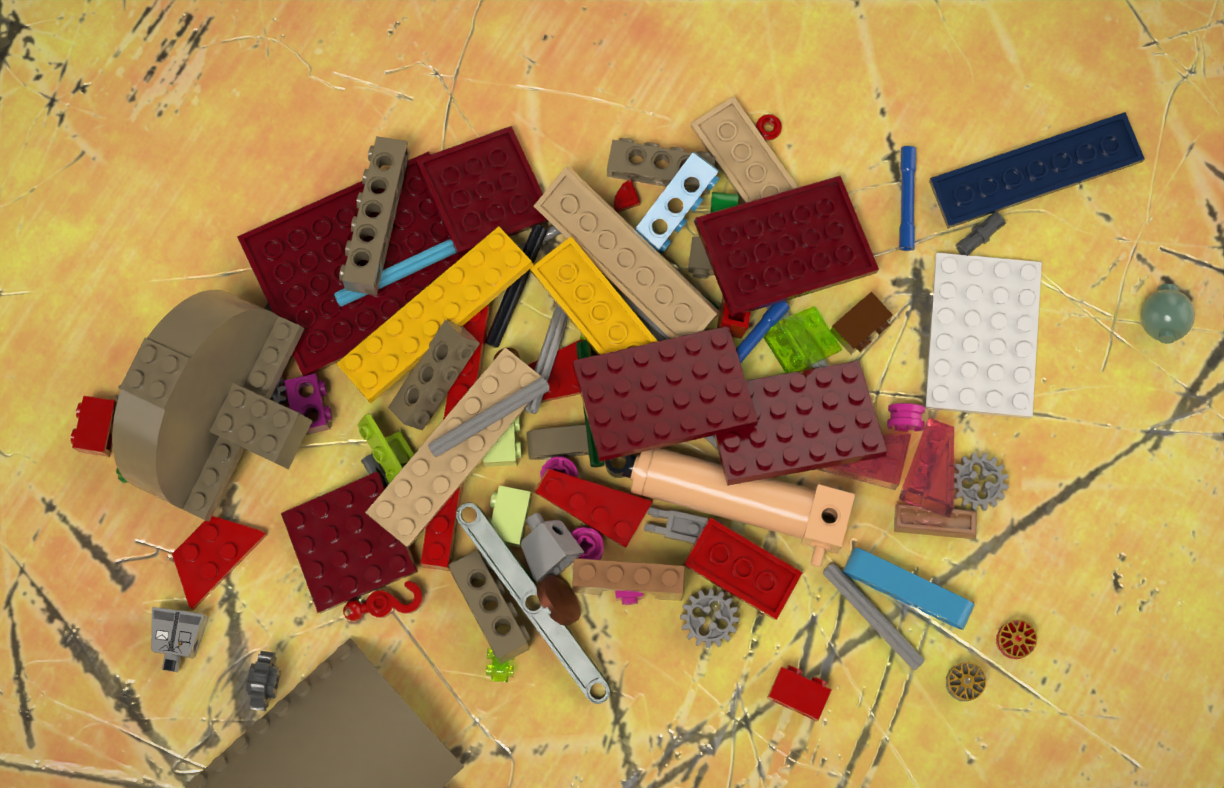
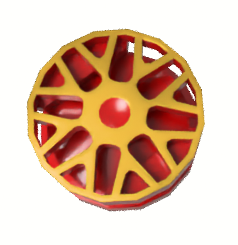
[996,620,1037,659]

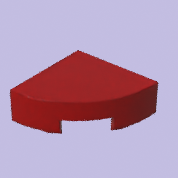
[614,179,640,213]

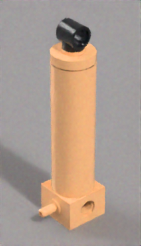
[605,448,855,567]

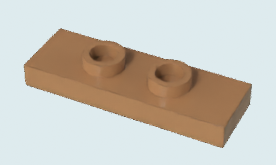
[894,504,977,539]

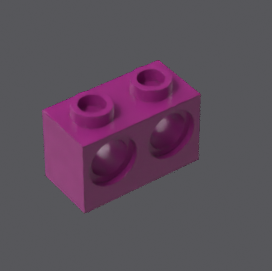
[284,374,333,435]

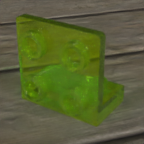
[763,306,842,373]

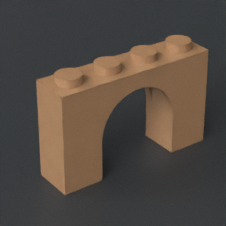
[572,558,685,601]

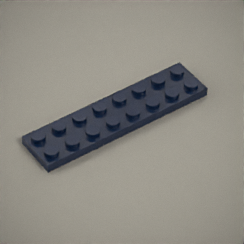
[929,112,1145,229]

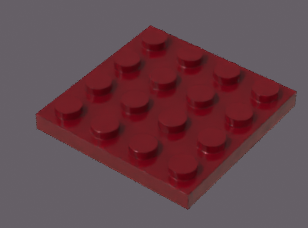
[415,126,549,256]
[281,471,418,613]

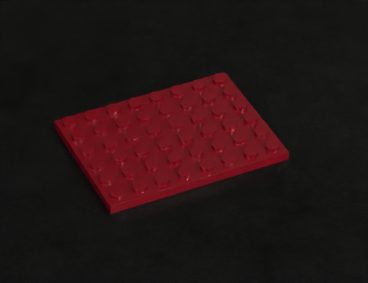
[237,151,468,376]

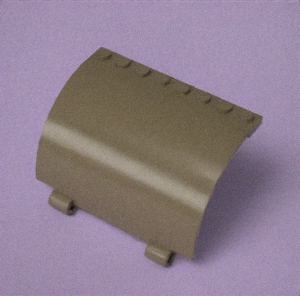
[185,638,464,788]

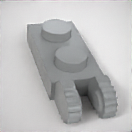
[644,508,723,544]

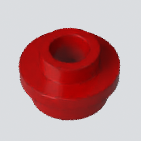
[756,114,782,140]

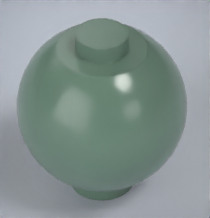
[1140,284,1195,344]

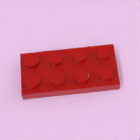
[682,518,803,620]

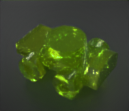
[486,648,515,683]

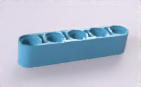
[842,547,975,630]

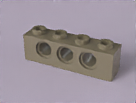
[607,138,716,194]
[388,320,480,431]
[448,550,531,665]

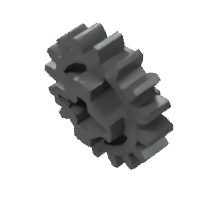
[246,651,281,711]

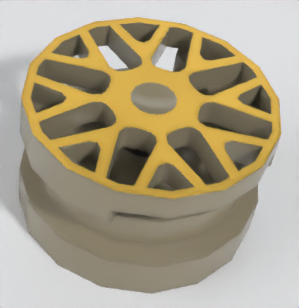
[946,662,986,702]

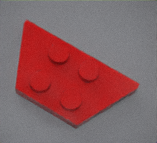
[172,516,267,610]

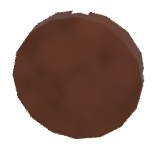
[537,575,581,626]

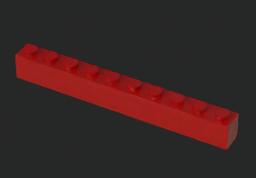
[420,305,490,571]

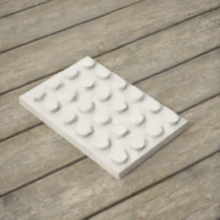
[925,253,1042,419]

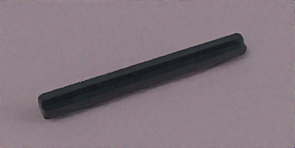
[485,224,547,348]

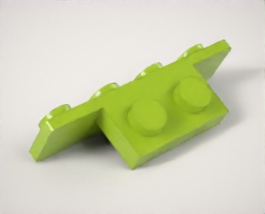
[358,414,414,484]

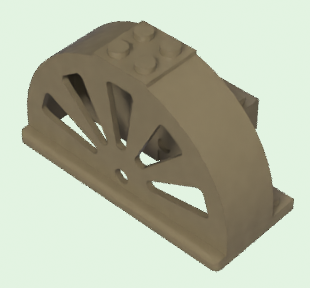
[112,290,312,522]

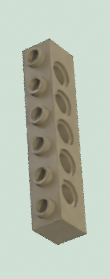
[339,136,410,295]

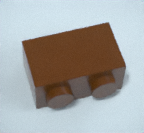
[830,292,893,355]

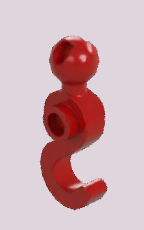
[343,581,423,622]

